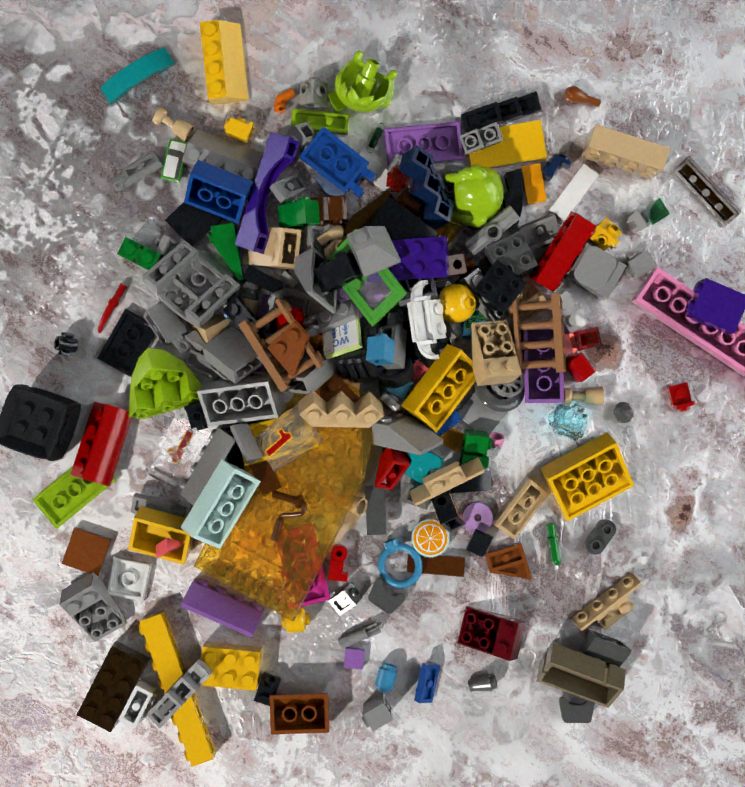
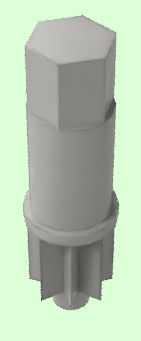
[338,621,383,649]

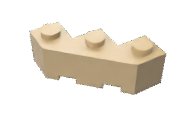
[298,390,384,428]

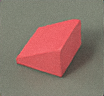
[156,538,183,558]

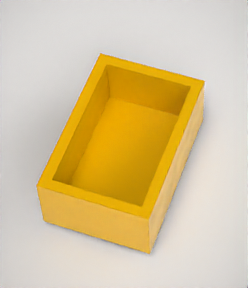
[128,506,193,565]
[201,642,262,691]

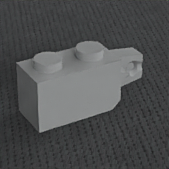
[143,301,191,354]
[378,312,407,370]

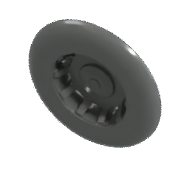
[474,377,525,412]

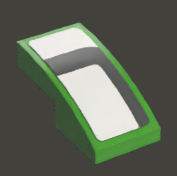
[161,139,188,183]

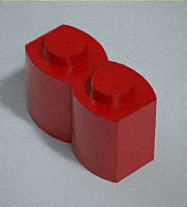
[566,351,596,383]

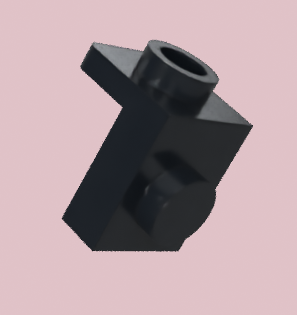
[254,672,281,706]

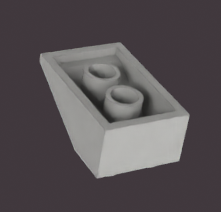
[294,247,337,314]
[372,410,443,455]

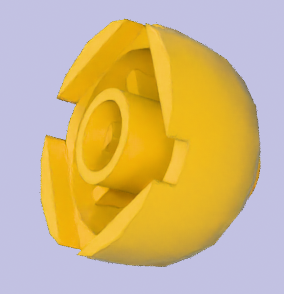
[439,284,476,323]

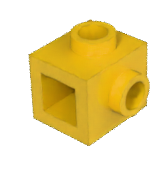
[590,217,622,251]

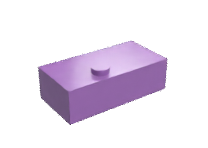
[523,328,564,403]

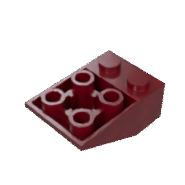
[457,606,526,661]

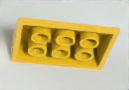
[540,432,634,521]

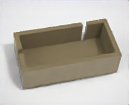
[536,643,626,708]

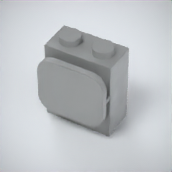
[565,243,627,300]
[202,326,263,384]

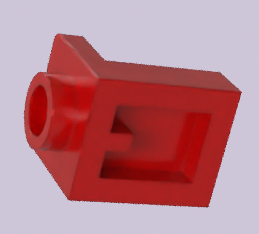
[667,382,695,412]

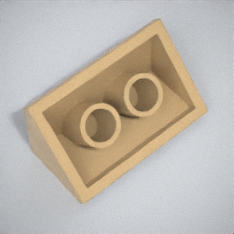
[492,476,549,540]

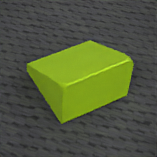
[327,91,348,113]

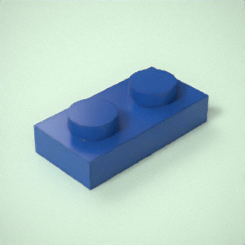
[414,663,440,703]

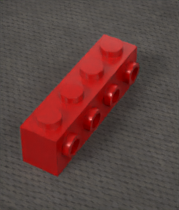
[529,211,596,292]

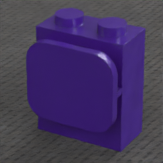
[685,278,745,334]

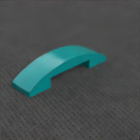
[100,47,175,105]

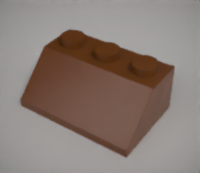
[269,693,330,735]

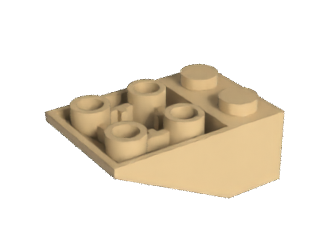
[242,227,303,270]
[471,320,522,386]

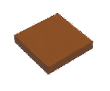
[62,527,112,576]

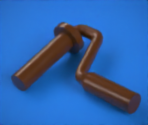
[271,490,307,542]

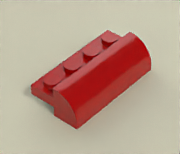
[70,402,132,487]

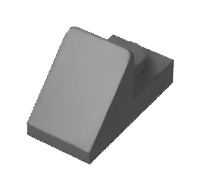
[269,173,308,204]

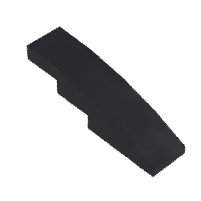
[461,91,543,132]

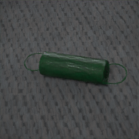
[367,123,384,153]

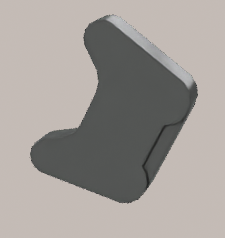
[368,577,406,614]
[558,697,595,723]

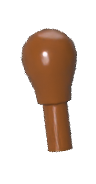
[564,86,601,107]

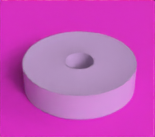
[462,502,493,532]

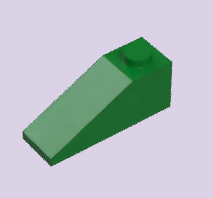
[208,223,245,282]

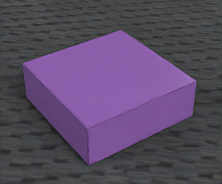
[344,647,365,670]

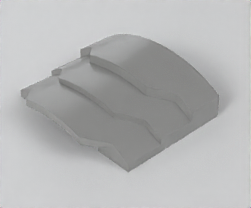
[142,240,240,328]

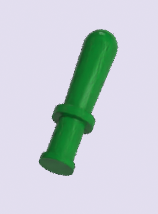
[546,523,561,565]

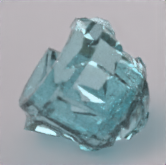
[548,404,588,442]

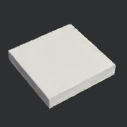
[107,556,152,602]

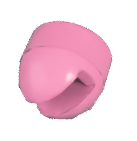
[489,432,504,448]

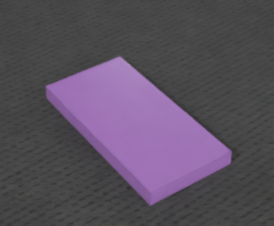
[384,121,464,167]

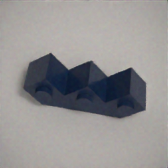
[398,145,454,230]

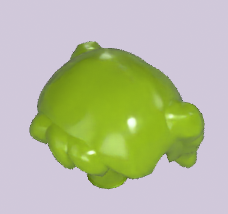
[335,50,397,113]
[445,165,504,228]

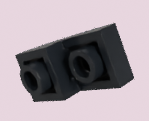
[451,471,492,493]

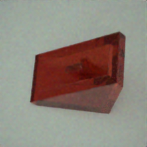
[569,327,602,352]

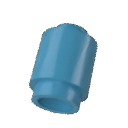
[374,663,398,693]

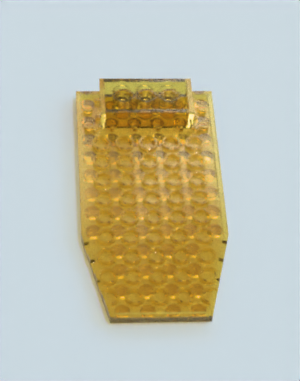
[194,376,383,621]

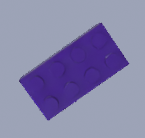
[368,236,450,282]

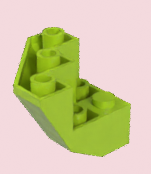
[128,348,202,419]

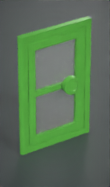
[326,229,407,327]

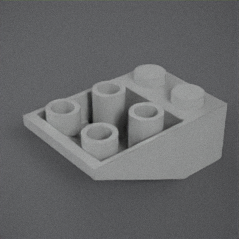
[59,572,127,642]

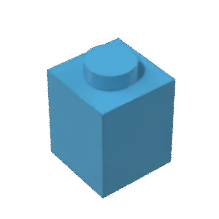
[366,333,395,366]

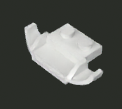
[407,280,446,359]

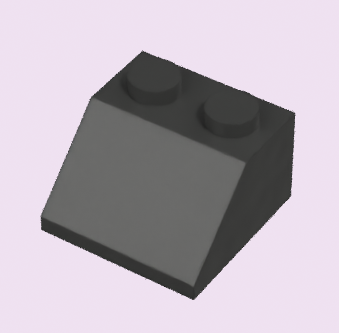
[580,629,632,667]

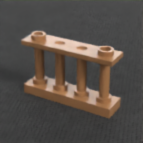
[509,293,567,375]
[238,299,324,392]

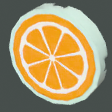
[411,519,449,558]

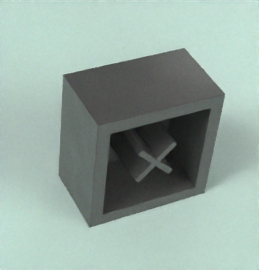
[483,231,538,276]

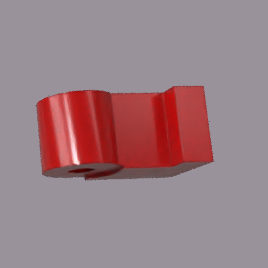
[328,544,348,582]

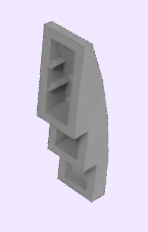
[146,658,213,728]

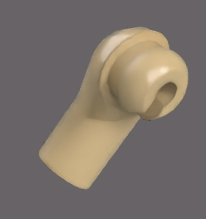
[317,225,344,246]

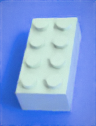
[181,459,261,549]

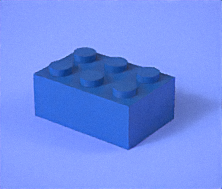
[184,160,253,224]

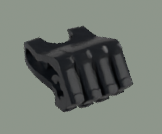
[334,319,384,380]

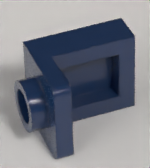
[542,154,572,181]

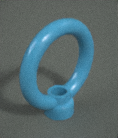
[378,538,423,588]

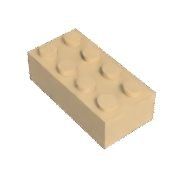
[581,124,670,179]

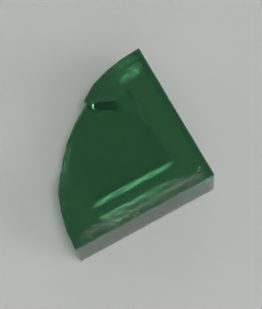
[649,198,670,225]

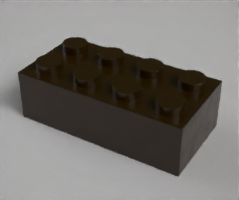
[76,641,150,733]

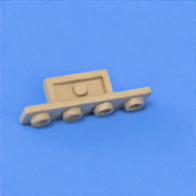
[410,457,485,506]
[572,572,642,631]

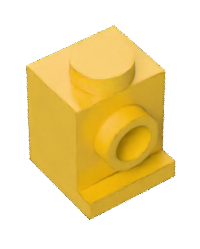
[224,117,255,144]

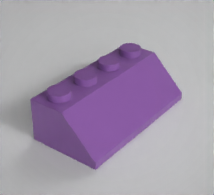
[180,578,265,638]

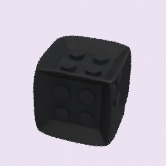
[0,384,81,461]

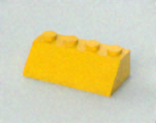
[200,20,249,105]
[401,344,476,433]

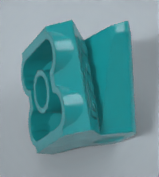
[404,451,444,483]

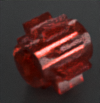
[386,168,407,193]

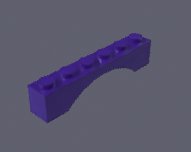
[235,132,300,254]

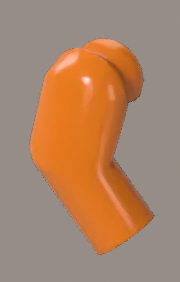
[273,88,296,114]

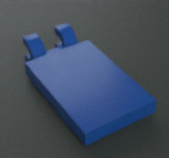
[299,127,376,199]

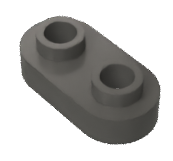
[585,519,616,555]

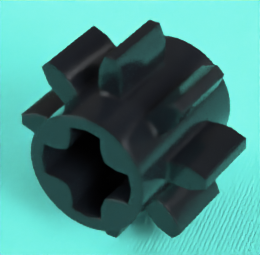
[54,332,78,356]

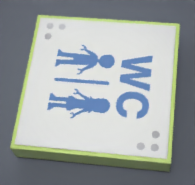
[322,312,363,359]

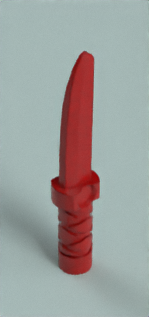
[98,283,127,333]

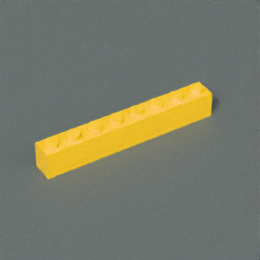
[138,610,216,767]

